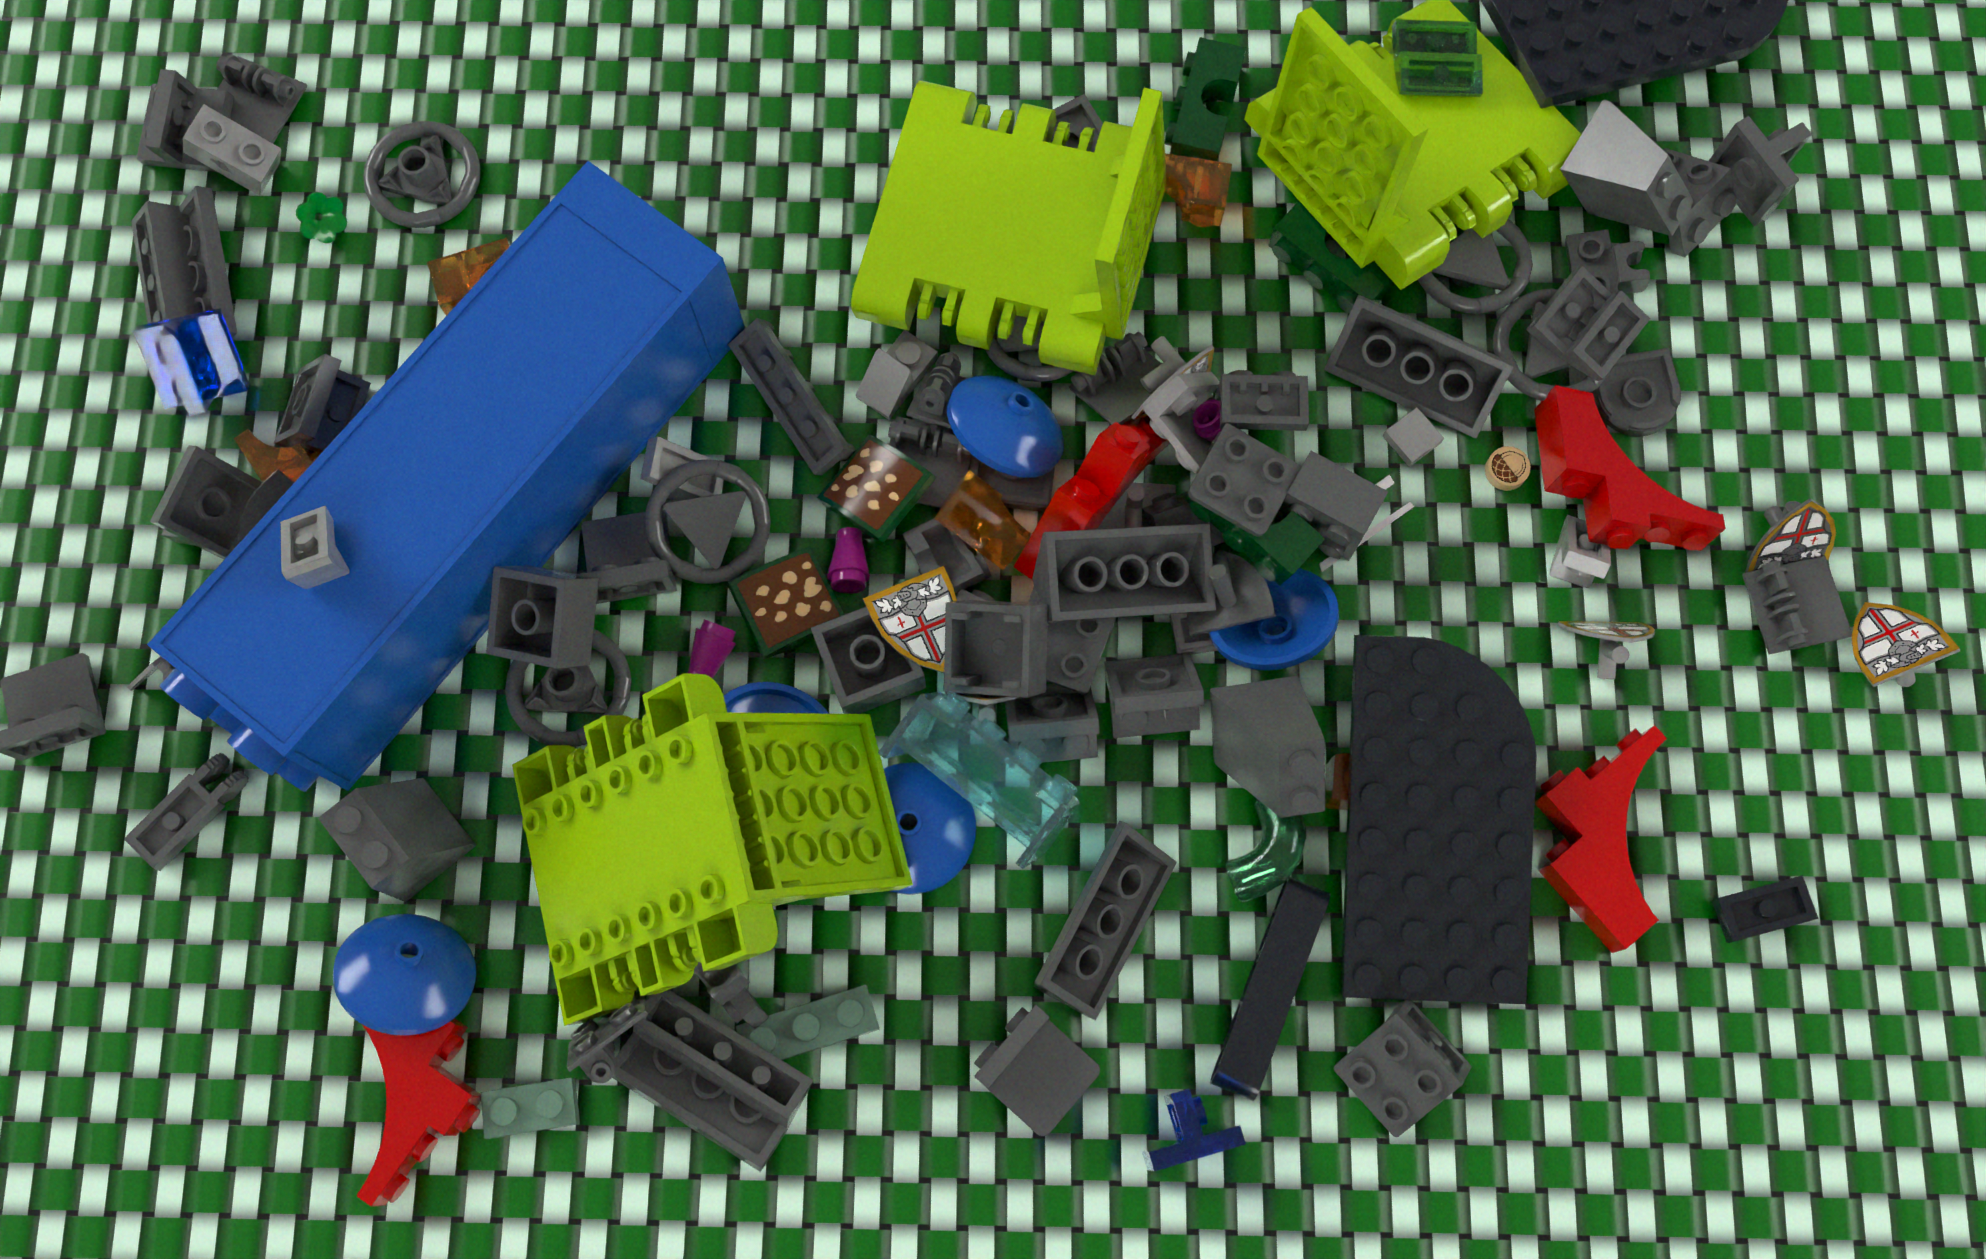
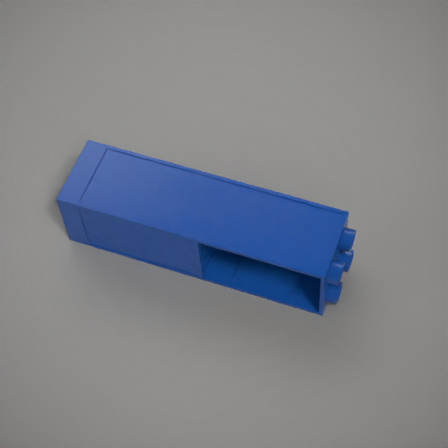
[147,161,745,792]

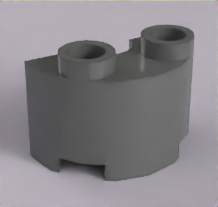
[902,512,991,594]

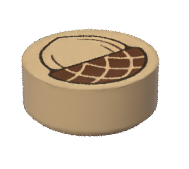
[1485,446,1531,491]

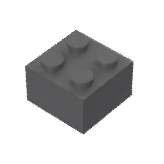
[1274,450,1388,561]
[486,565,599,669]
[811,607,926,714]

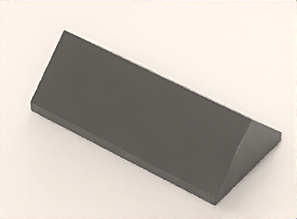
[1324,295,1515,438]
[1032,524,1216,621]
[1034,821,1177,1021]

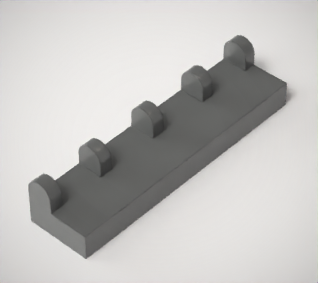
[728,318,856,476]

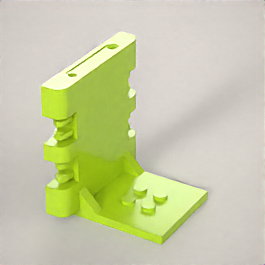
[1244,0,1582,290]
[851,80,1167,376]
[512,673,913,1026]

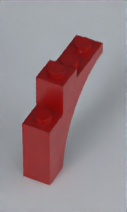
[1534,385,1726,551]
[1014,416,1170,580]
[1535,725,1667,953]
[356,1018,481,1207]

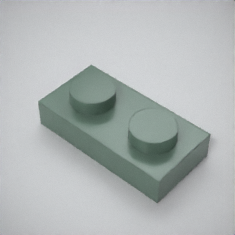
[480,1078,580,1139]

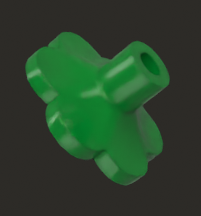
[296,192,347,244]

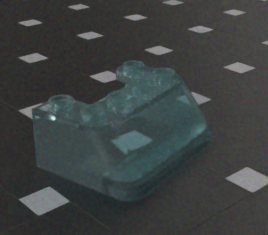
[878,691,1079,869]

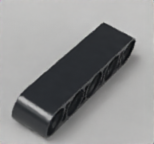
[1210,876,1331,1101]

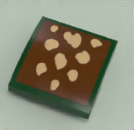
[817,434,936,543]
[728,546,845,660]

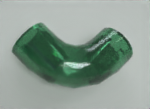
[1225,800,1307,904]

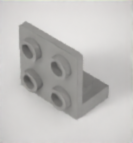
[1143,372,1219,474]

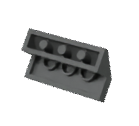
[131,186,237,366]
[612,990,813,1172]

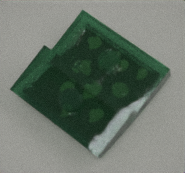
[1392,19,1483,97]

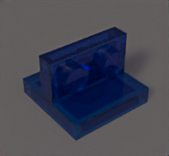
[133,308,250,416]
[1142,1089,1246,1171]

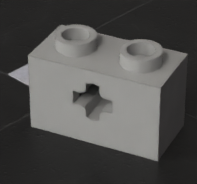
[183,104,281,196]

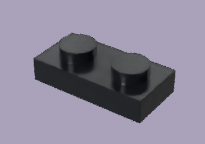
[1712,875,1819,943]

